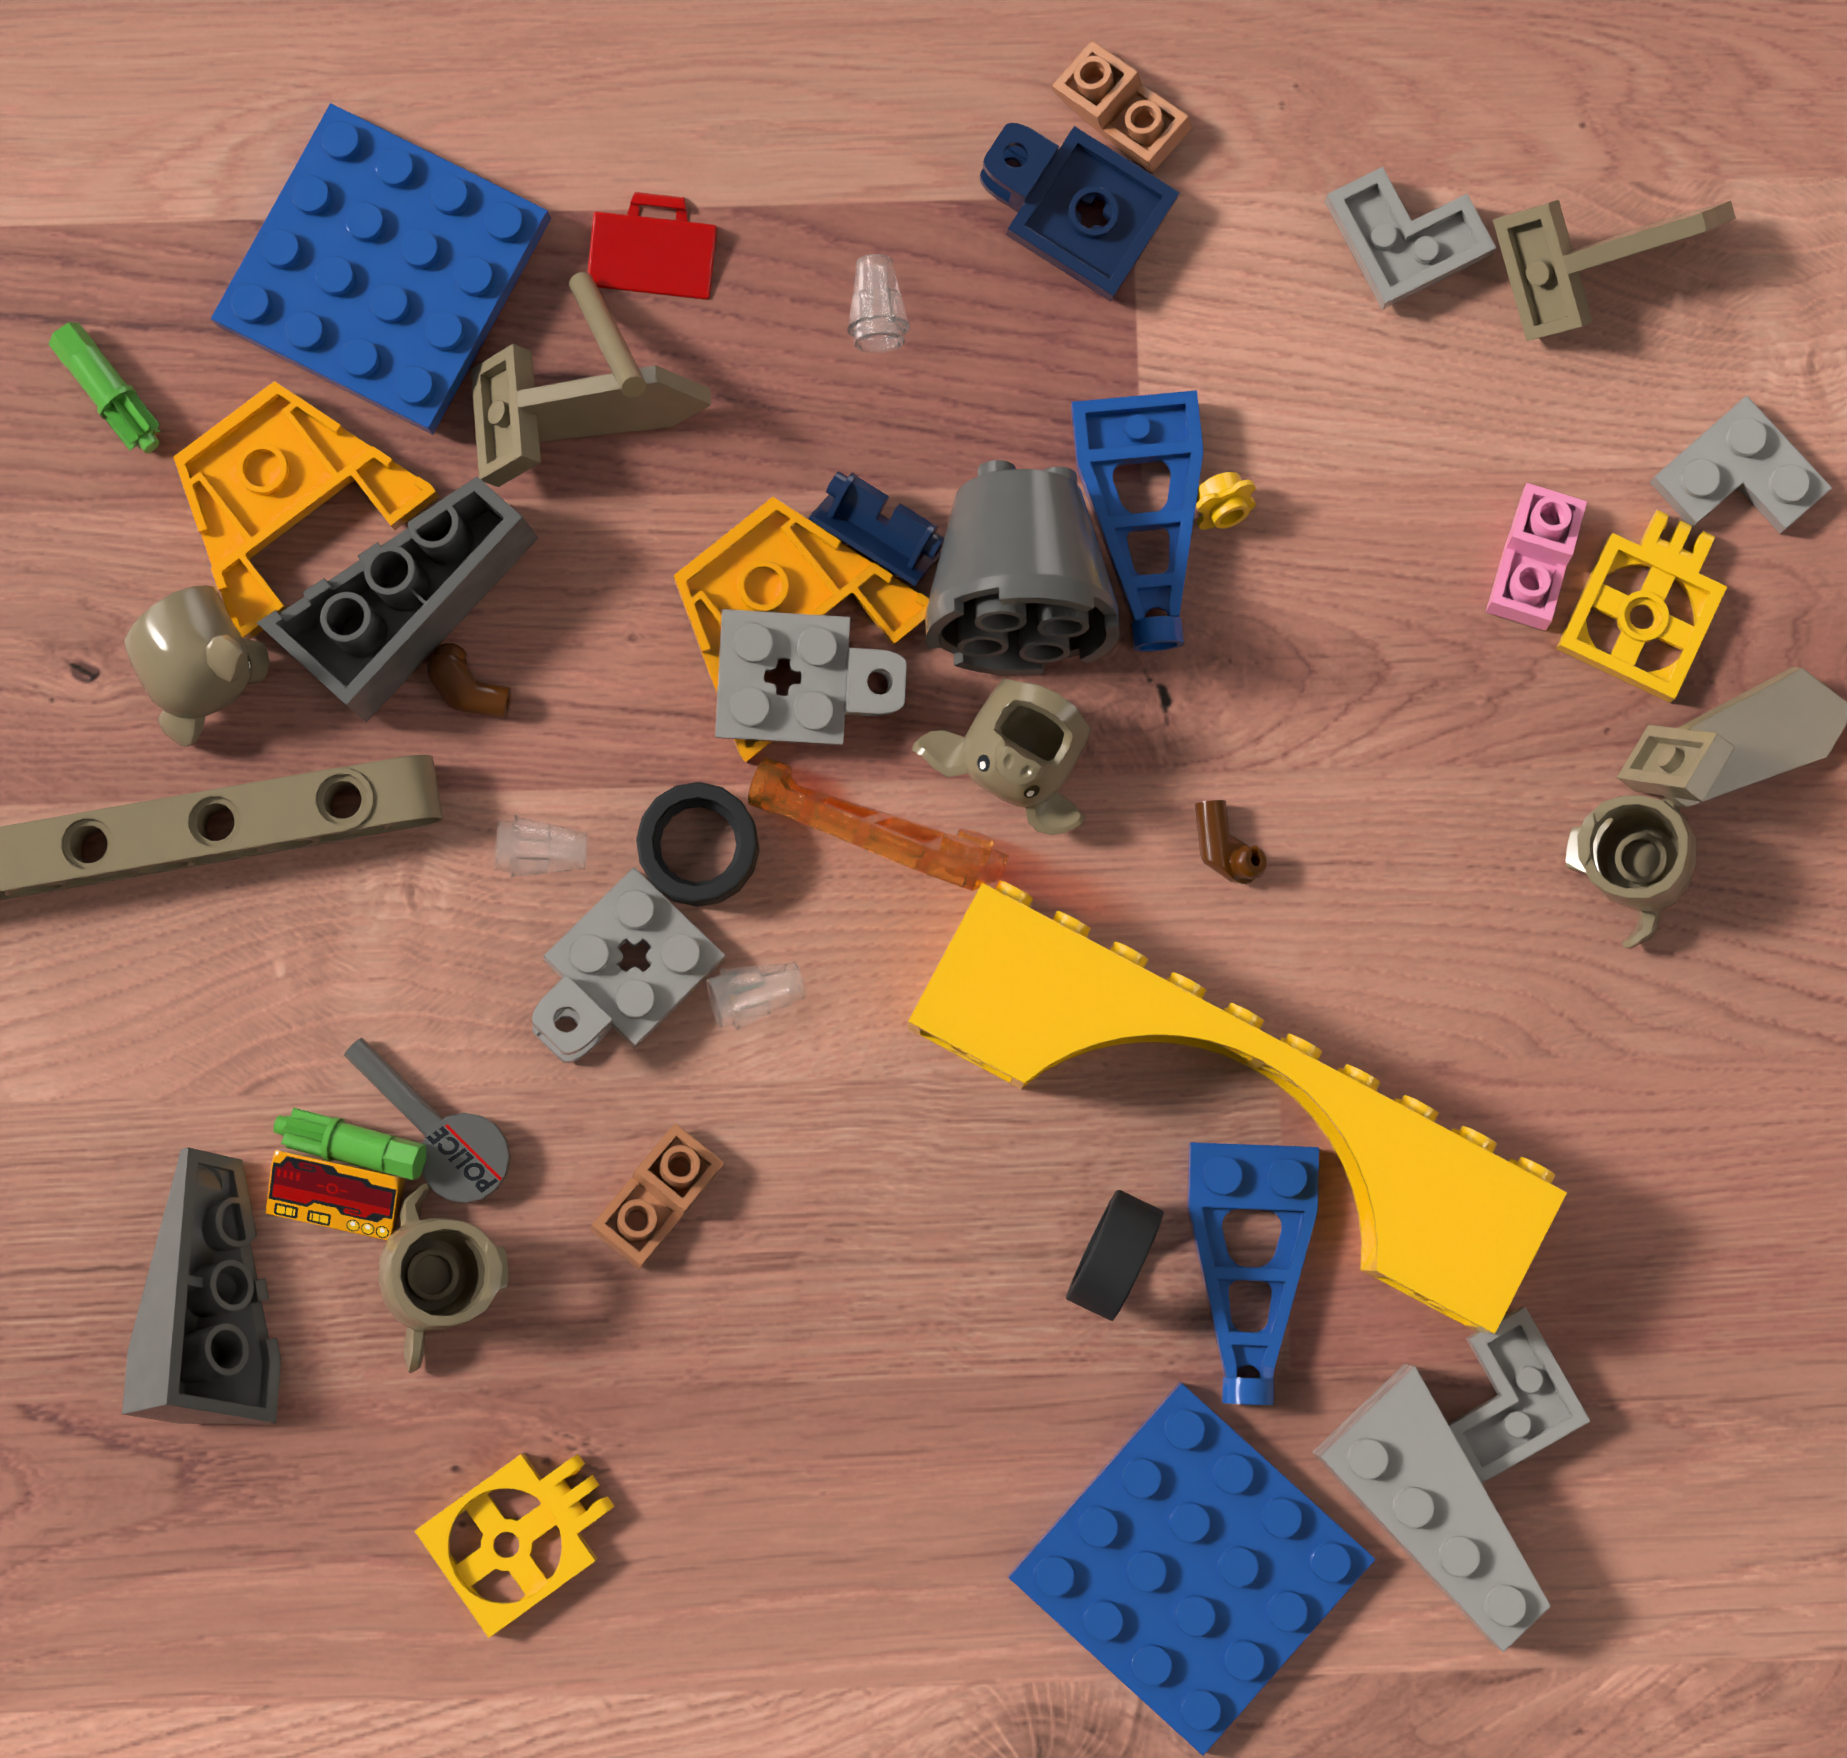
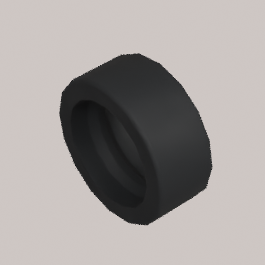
[636,782,760,907]
[1066,1190,1164,1321]

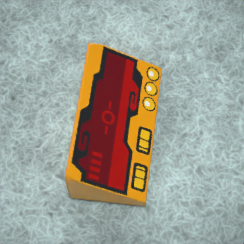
[265,1150,406,1240]

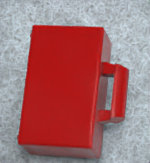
[587,192,718,300]

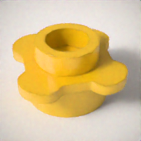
[1196,472,1256,530]

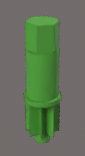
[48,322,161,453]
[273,1107,427,1180]

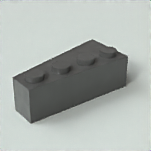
[257,477,538,723]

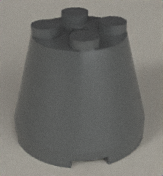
[925,460,1119,675]

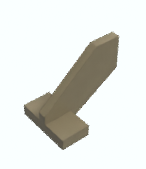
[1493,200,1736,341]
[471,344,712,487]
[1617,667,1847,807]

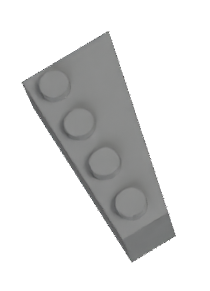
[1312,1364,1551,1652]

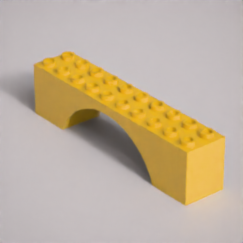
[908,880,1567,1334]

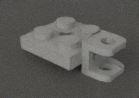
[715,609,907,745]
[532,867,725,1063]

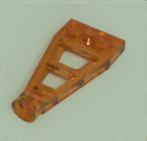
[748,757,1009,891]

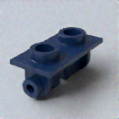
[809,471,945,586]

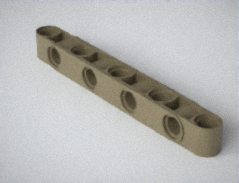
[0,755,443,901]

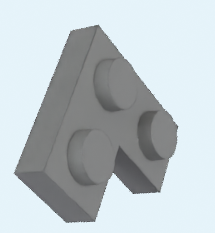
[1324,167,1496,310]
[1649,395,1832,534]
[1448,1307,1590,1484]

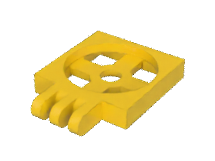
[1556,509,1727,703]
[415,1453,615,1638]

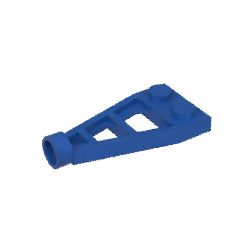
[1071,390,1204,652]
[1187,1142,1319,1405]

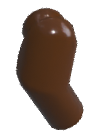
[427,643,511,718]
[1195,800,1267,884]

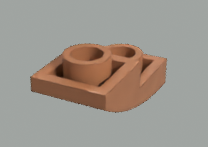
[1052,40,1192,174]
[590,1123,725,1270]

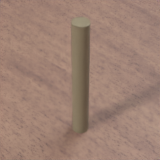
[569,272,646,398]

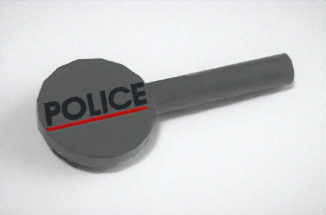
[344,1038,511,1203]

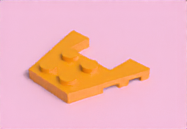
[173,381,439,640]
[673,497,929,763]

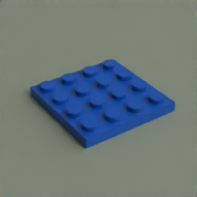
[210,103,552,435]
[1008,1382,1376,1756]

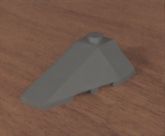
[122,1147,281,1425]

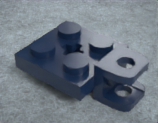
[980,123,1180,302]

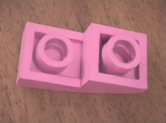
[1486,483,1587,631]

